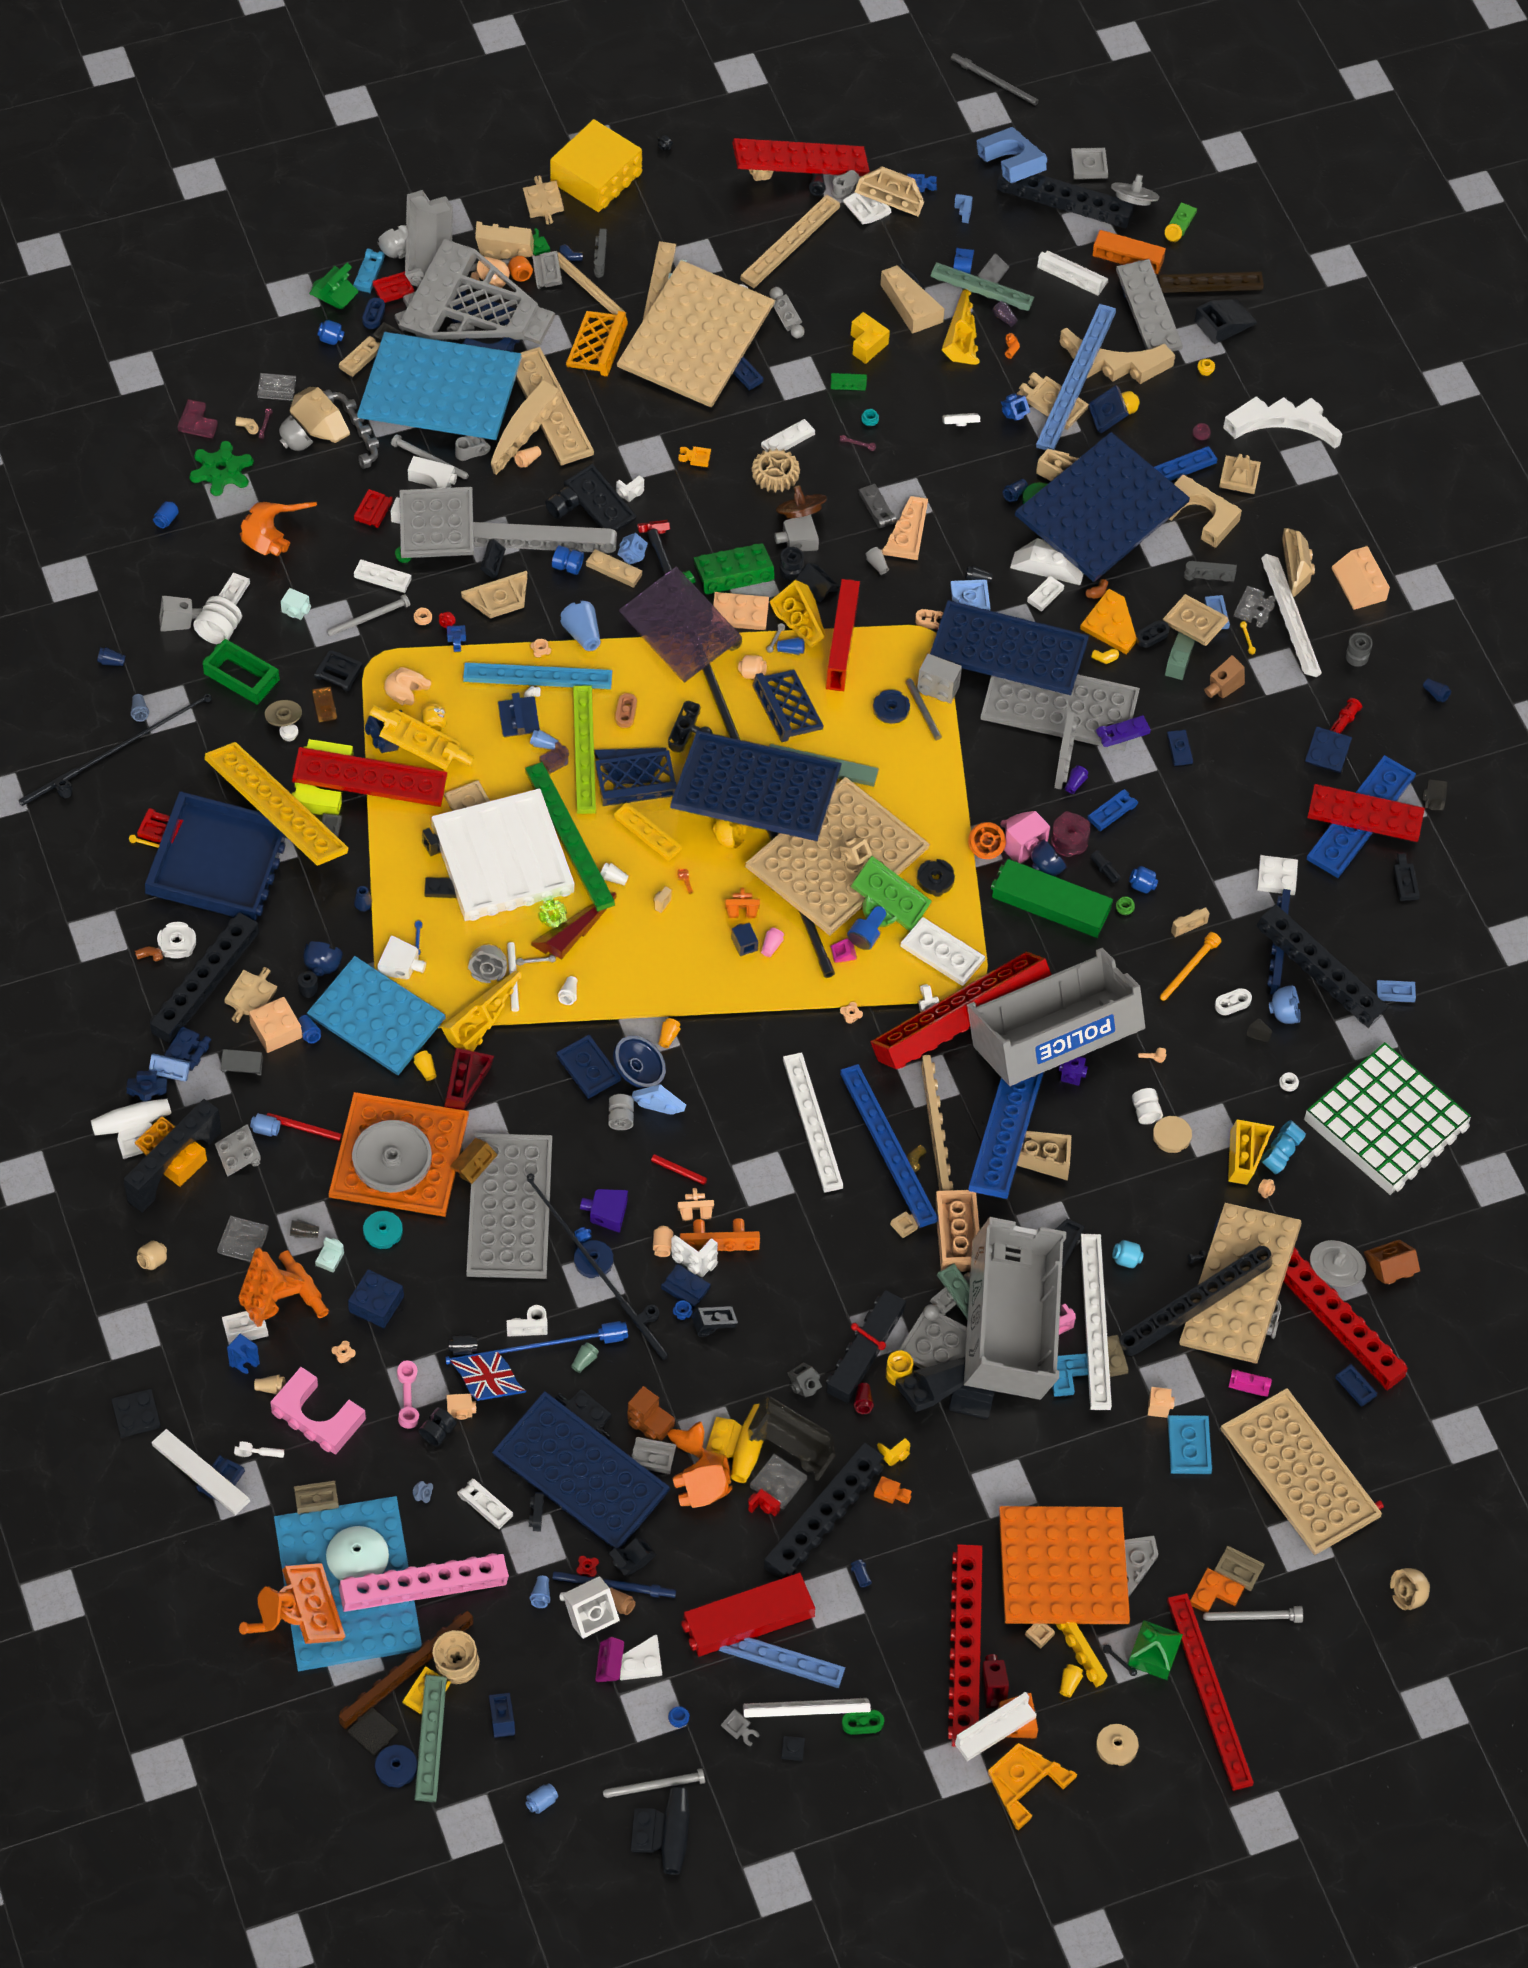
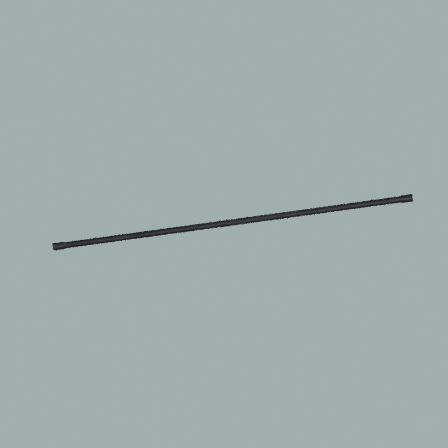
[647,529,835,978]

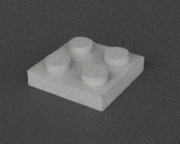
[1071,148,1108,179]

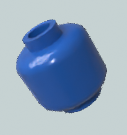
[317,320,344,345]
[1129,866,1158,894]

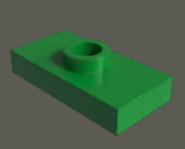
[831,373,867,391]

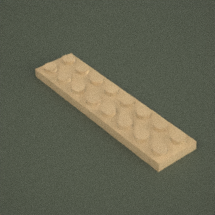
[516,347,594,465]

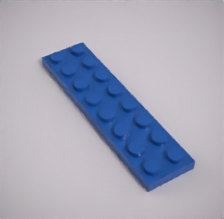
[1306,755,1416,878]

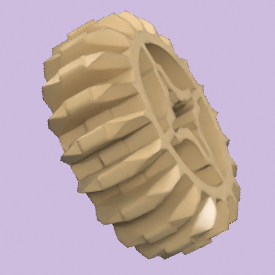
[752,448,800,493]

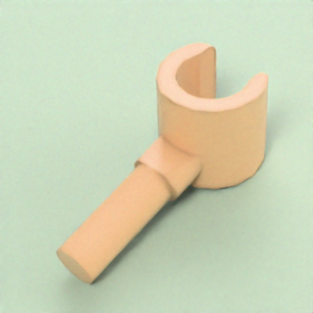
[1138,1048,1166,1063]

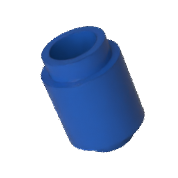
[153,502,179,528]

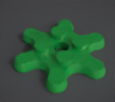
[189,441,254,496]

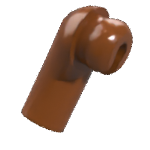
[1086,579,1108,599]
[135,946,163,961]

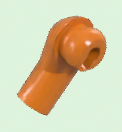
[1005,333,1020,359]

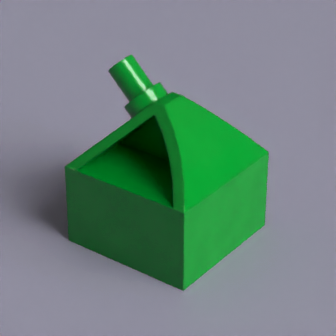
[1128,1620,1183,1680]

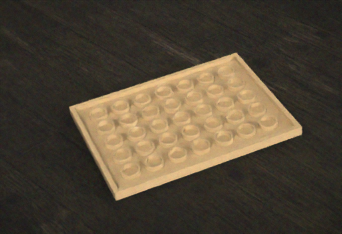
[617,260,775,408]
[745,777,930,936]

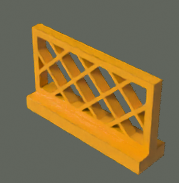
[566,311,628,376]

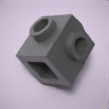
[787,1362,822,1397]

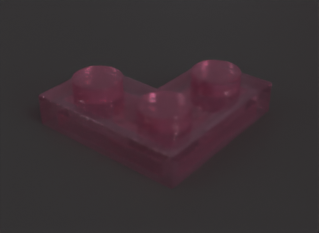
[178,399,218,438]

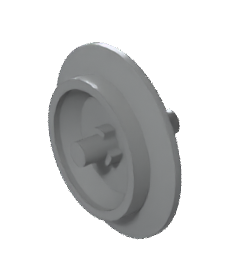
[1111,174,1159,206]
[1310,1240,1366,1287]

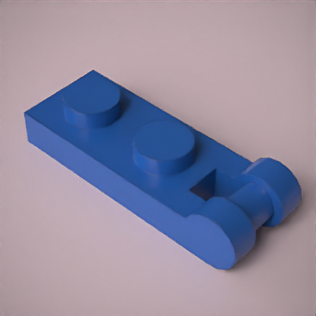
[1087,789,1138,831]

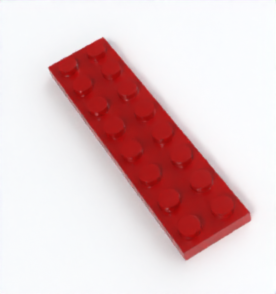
[732,138,870,176]
[292,747,447,807]

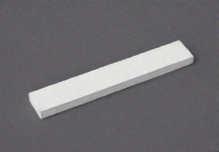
[151,1429,250,1515]
[743,1698,870,1717]

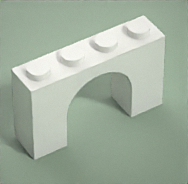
[391,456,457,524]

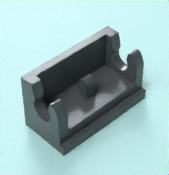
[221,1049,263,1075]

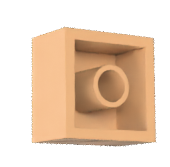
[249,997,302,1053]

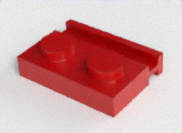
[372,272,414,303]
[354,489,393,528]

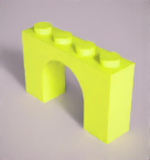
[292,739,354,815]

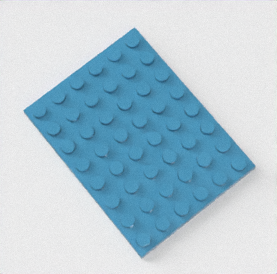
[357,332,522,440]
[274,1496,422,1671]

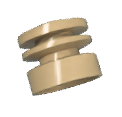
[433,1630,480,1684]

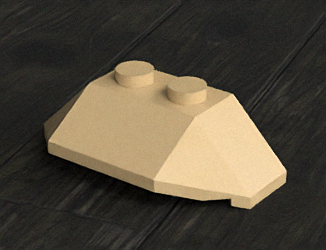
[855,167,924,217]
[290,387,350,443]
[1282,528,1315,597]

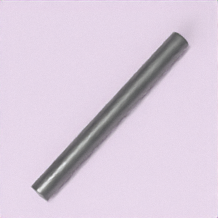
[906,679,942,740]

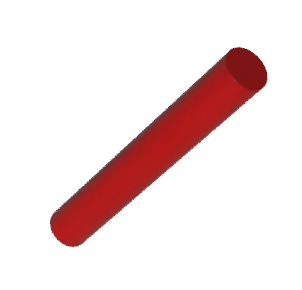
[651,1154,707,1185]

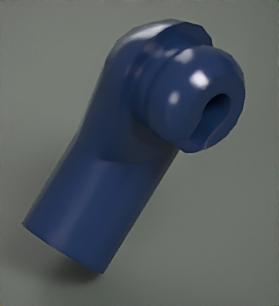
[559,244,583,261]

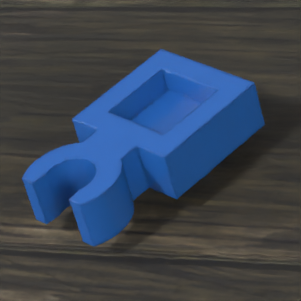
[907,174,937,192]

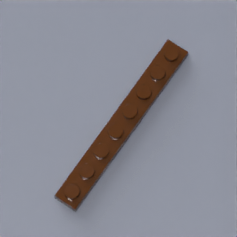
[339,1611,473,1729]

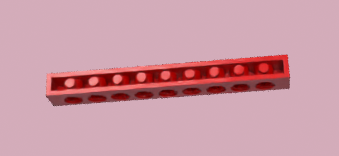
[1283,1247,1408,1390]
[948,1544,982,1747]

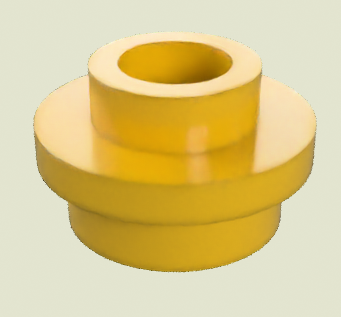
[1197,359,1215,376]

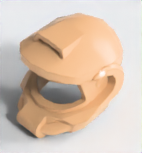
[470,257,510,288]
[384,667,431,706]

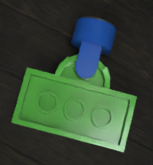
[847,856,932,950]

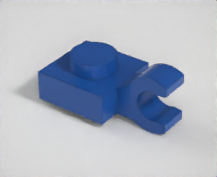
[447,625,466,652]

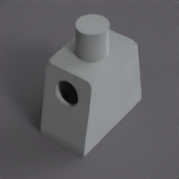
[774,515,819,551]
[159,596,202,631]

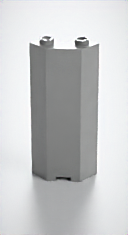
[405,190,453,287]

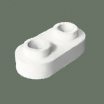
[1215,988,1252,1015]

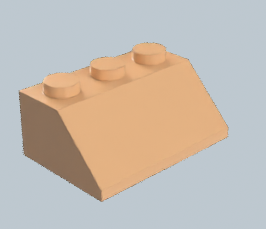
[1332,546,1390,610]

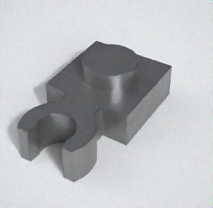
[721,1709,760,1746]

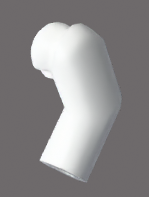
[524,686,541,697]

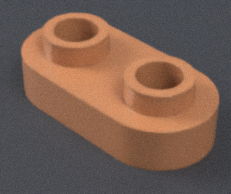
[616,693,637,728]

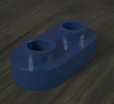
[362,298,385,329]

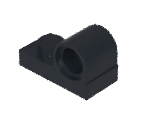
[692,1306,738,1337]

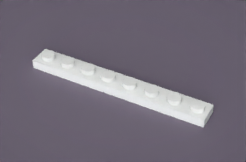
[1261,554,1321,677]
[783,1053,843,1193]

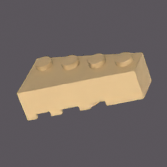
[880,265,945,334]
[1017,1131,1071,1180]

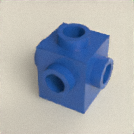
[1001,393,1031,421]

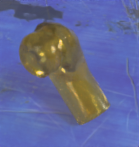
[907,1145,926,1172]

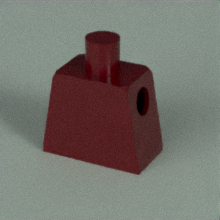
[982,1654,1009,1708]

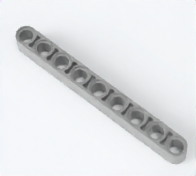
[473,522,617,553]

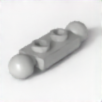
[769,287,805,338]
[923,1272,971,1320]

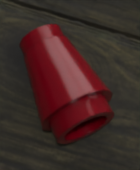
[854,1383,874,1414]

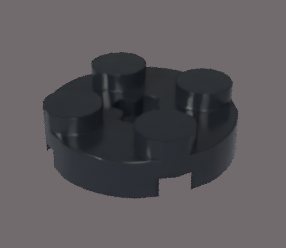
[917,859,955,897]

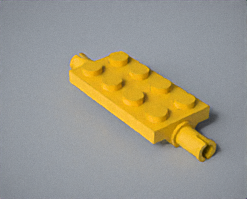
[369,705,475,770]

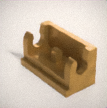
[450,1138,497,1184]

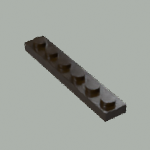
[1158,272,1264,293]

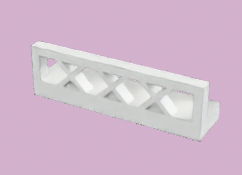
[1037,251,1108,295]
[955,1692,1036,1761]

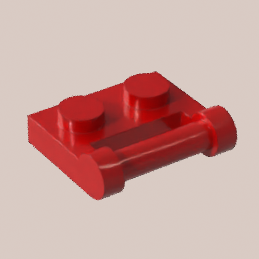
[137,808,183,843]

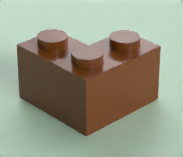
[628,1386,675,1441]

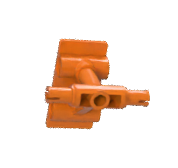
[239,1247,329,1327]

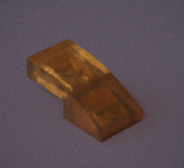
[312,687,337,722]

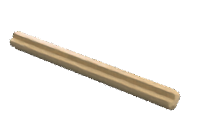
[557,252,626,315]

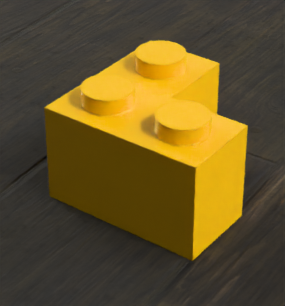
[851,312,890,364]

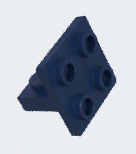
[498,693,540,737]

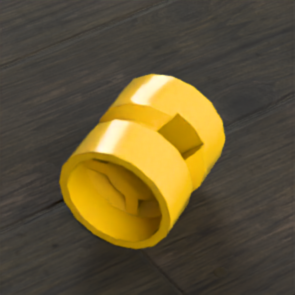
[886,1350,913,1385]

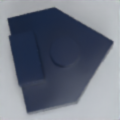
[127,1071,168,1102]

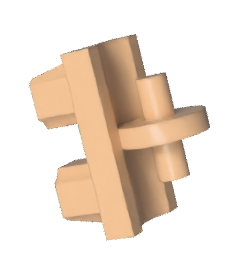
[677,1188,714,1221]

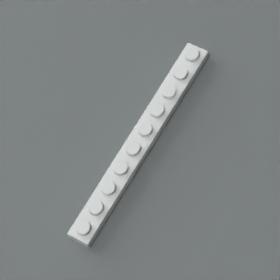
[1080,1234,1112,1410]

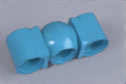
[1260,1120,1306,1174]

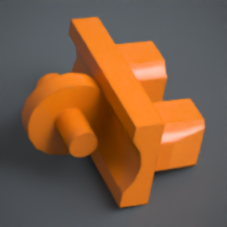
[725,888,760,918]

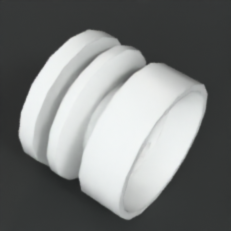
[193,596,242,645]

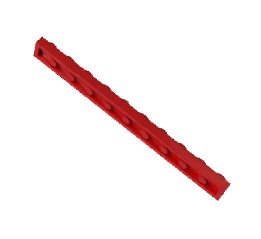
[1167,1593,1254,1791]

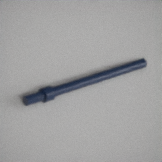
[553,1571,677,1598]

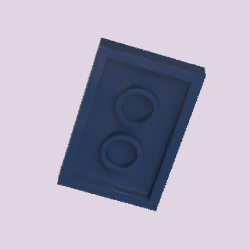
[556,1035,621,1099]

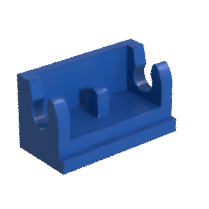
[227,1333,260,1374]

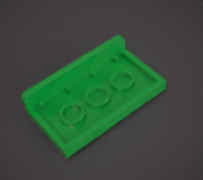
[693,543,774,594]

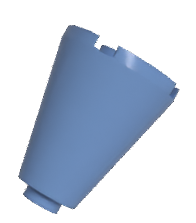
[560,601,601,651]

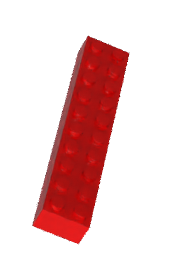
[870,951,1051,1069]

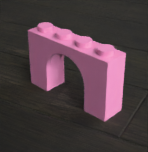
[270,1367,366,1455]

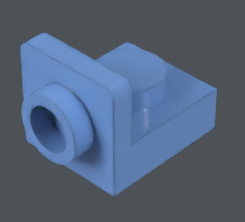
[954,194,973,223]

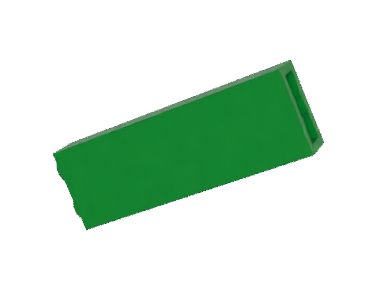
[991,859,1113,938]

